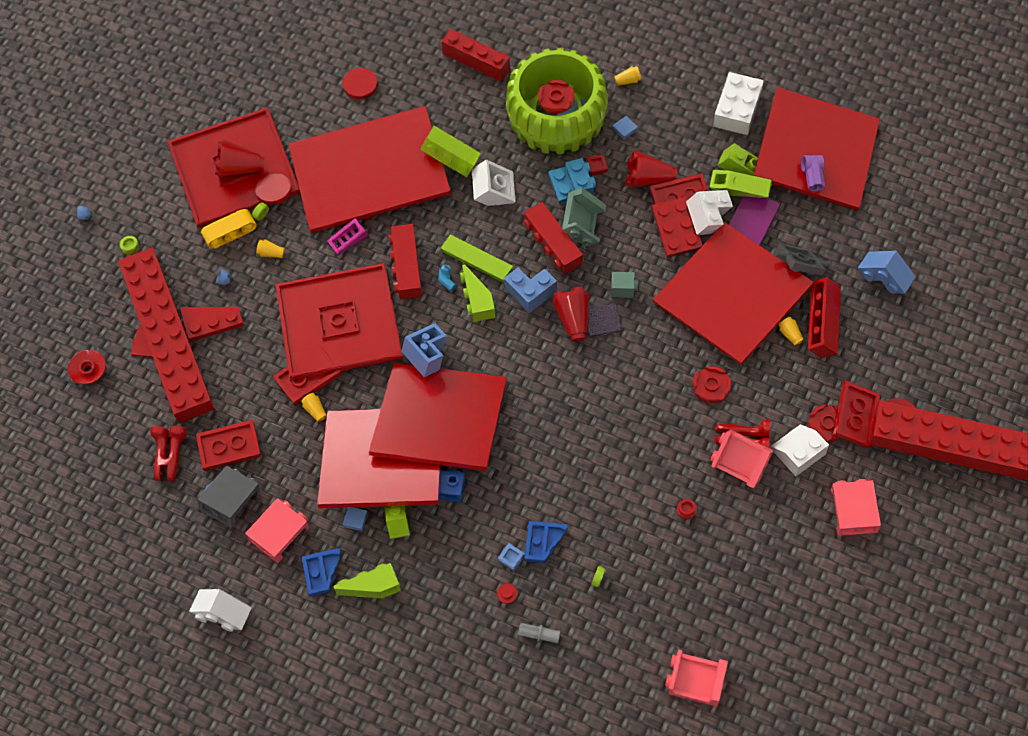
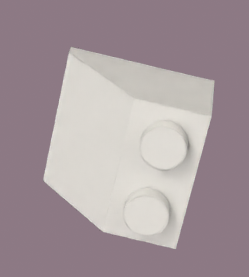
[472,160,516,206]
[770,424,829,476]

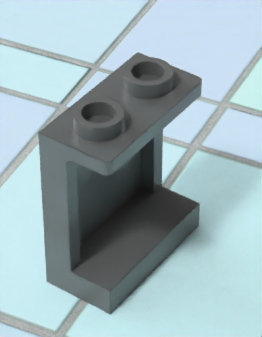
[198,466,260,528]

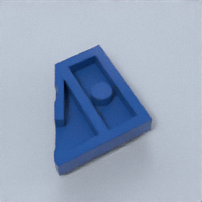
[524,521,568,563]
[302,548,341,597]

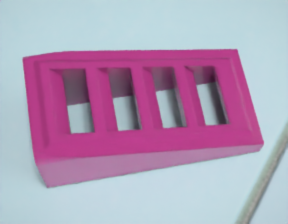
[327,218,369,255]

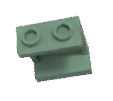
[562,188,606,247]

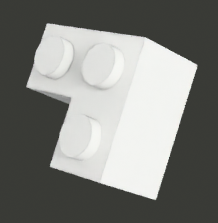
[686,190,733,235]
[189,589,251,632]

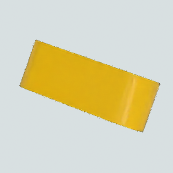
[201,209,257,249]

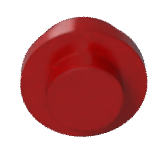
[677,499,697,519]
[497,583,518,604]

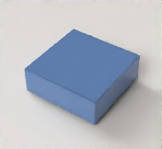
[613,116,638,140]
[342,507,368,531]
[497,543,525,571]

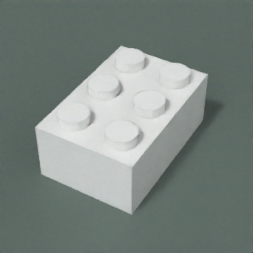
[713,72,764,135]

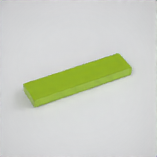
[441,234,513,283]

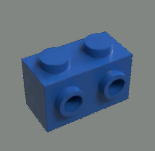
[439,469,465,502]

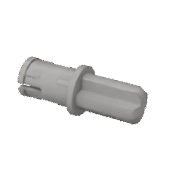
[518,623,560,644]

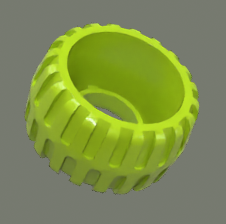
[506,48,608,155]

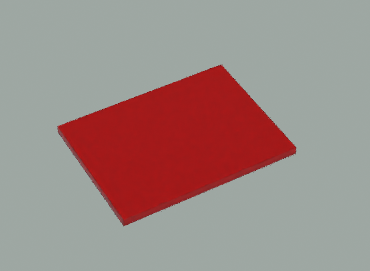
[289,106,451,233]

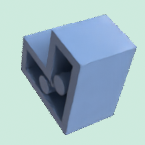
[858,251,916,294]
[504,268,557,313]
[401,323,447,377]

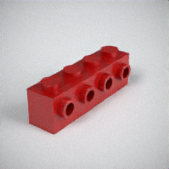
[441,29,511,82]
[523,202,583,275]
[388,224,422,300]
[808,277,841,358]

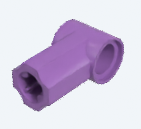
[801,155,825,192]

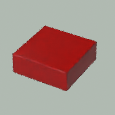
[586,154,608,176]

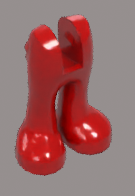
[714,419,770,448]
[150,426,187,481]

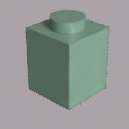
[611,272,638,298]

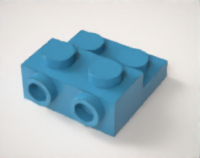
[548,158,596,204]

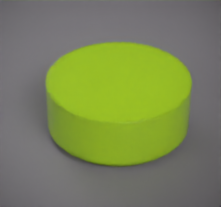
[252,202,269,221]
[120,236,139,255]
[591,566,605,587]

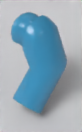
[438,265,457,292]

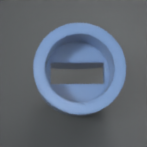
[77,206,91,220]
[216,269,231,285]

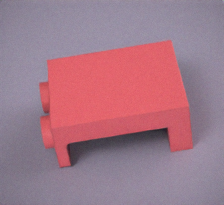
[710,430,774,488]
[831,479,881,536]
[245,498,310,563]
[665,649,728,707]

